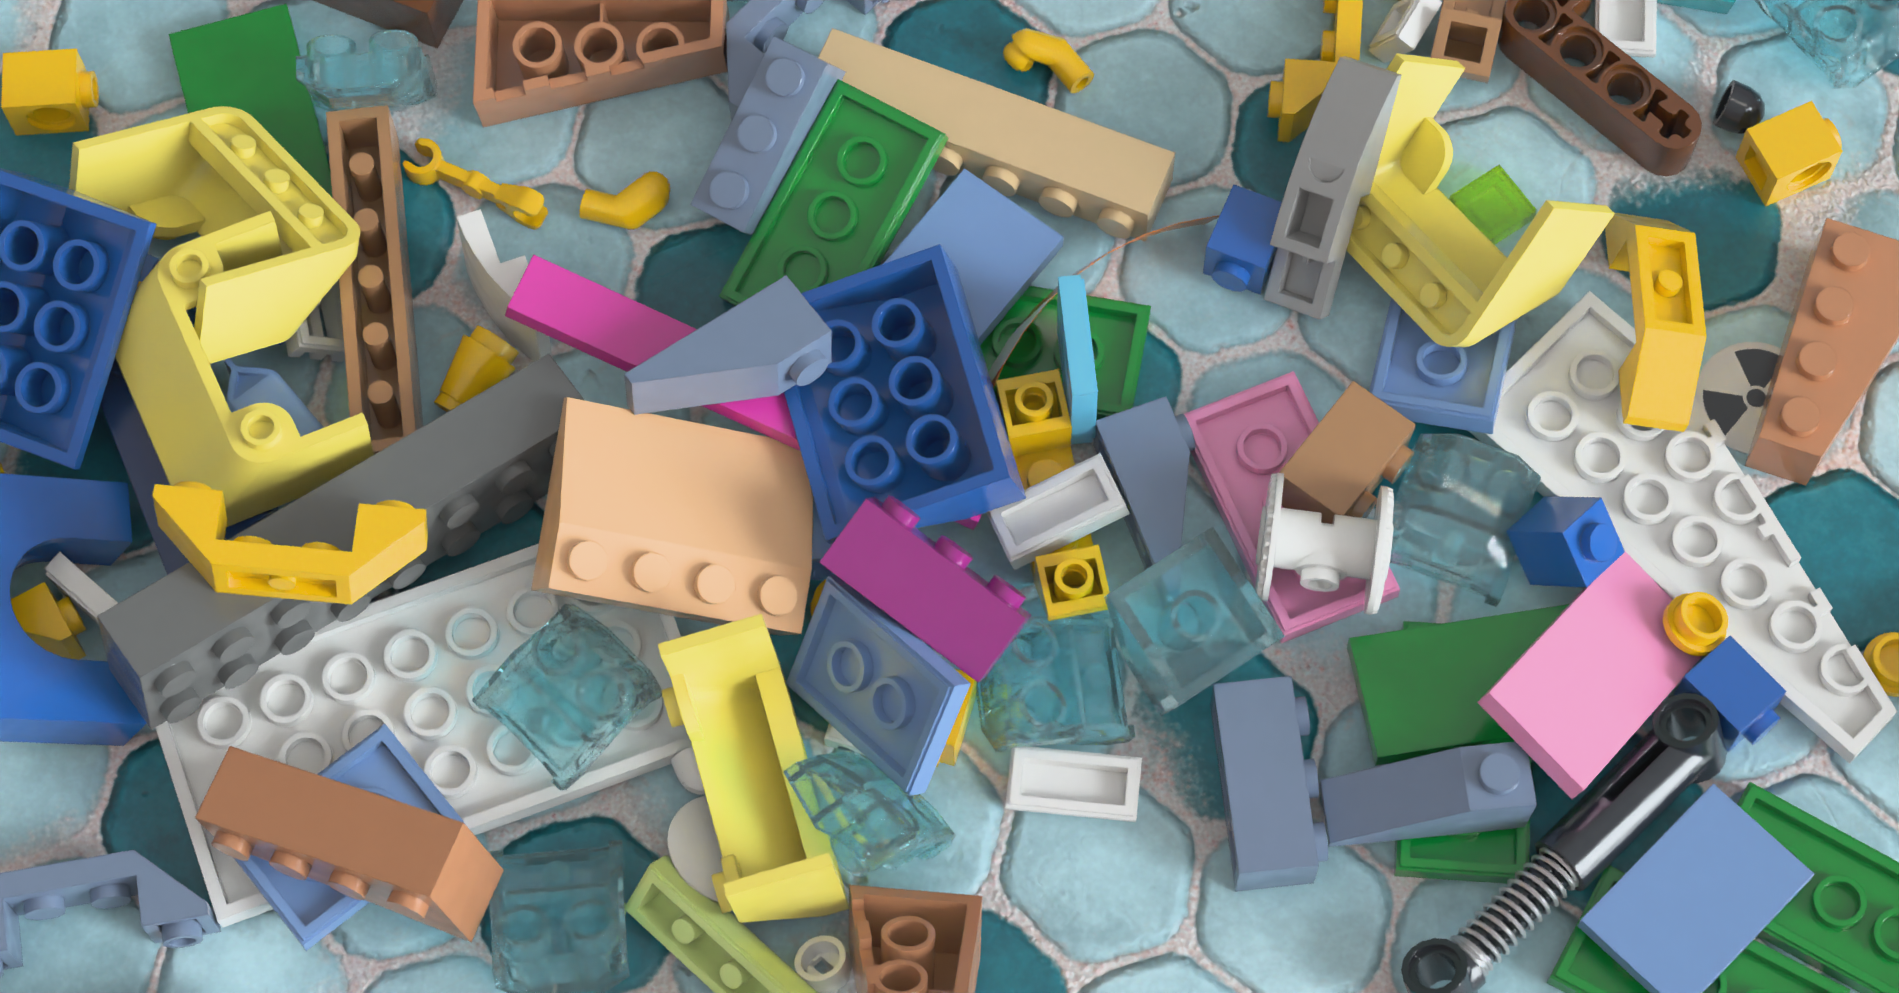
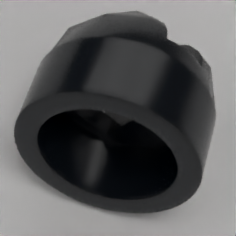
[1713,80,1765,134]

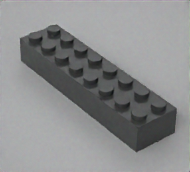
[97,354,584,730]

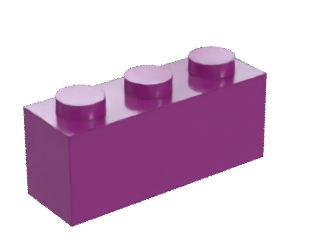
[819,495,1032,682]

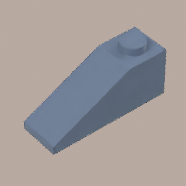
[624,275,832,415]
[1093,396,1196,611]
[1319,742,1537,847]

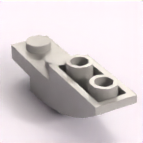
[1264,56,1402,320]

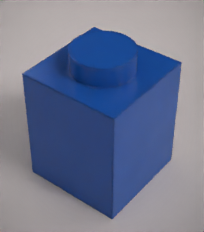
[1203,184,1282,295]
[1506,496,1625,588]
[1673,635,1787,752]

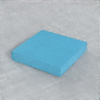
[1057,275,1098,444]

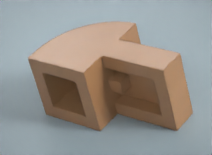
[1430,0,1506,83]

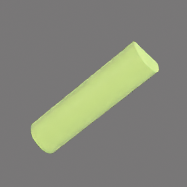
[624,855,818,993]

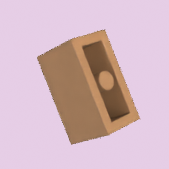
[1279,381,1416,524]

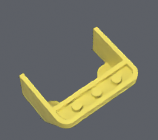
[1347,53,1615,347]
[69,106,360,364]
[115,211,374,527]
[658,614,849,923]

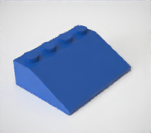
[0,168,157,469]
[784,244,1026,544]

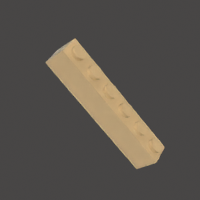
[818,28,1175,242]

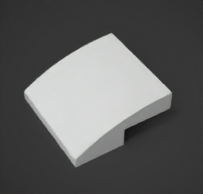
[456,209,553,362]

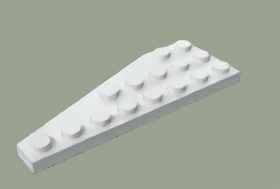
[1469,291,1897,764]

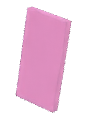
[1184,371,1400,644]
[1477,552,1702,799]

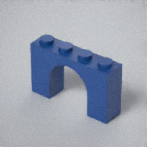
[0,473,146,746]

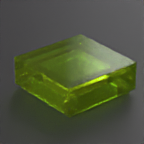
[1449,164,1537,245]

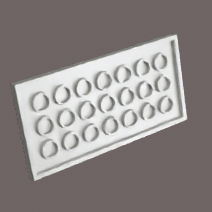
[156,544,692,928]

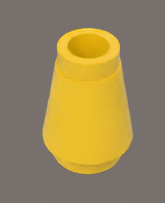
[434,325,519,412]

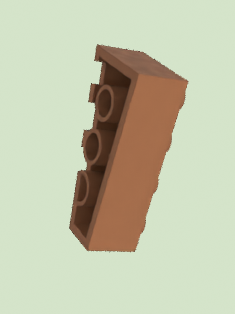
[473,0,730,127]
[1745,218,1899,486]
[195,746,504,942]
[849,885,983,993]

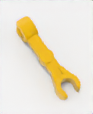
[402,138,548,230]

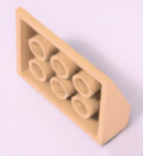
[531,397,813,636]

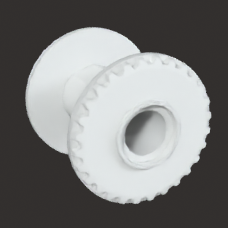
[1255,473,1394,615]

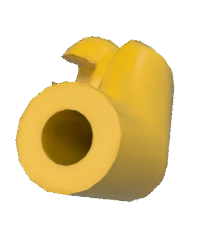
[1003,28,1094,94]
[579,171,671,230]

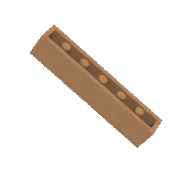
[326,104,423,455]

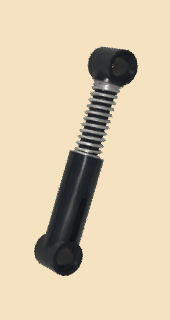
[1401,693,1727,993]

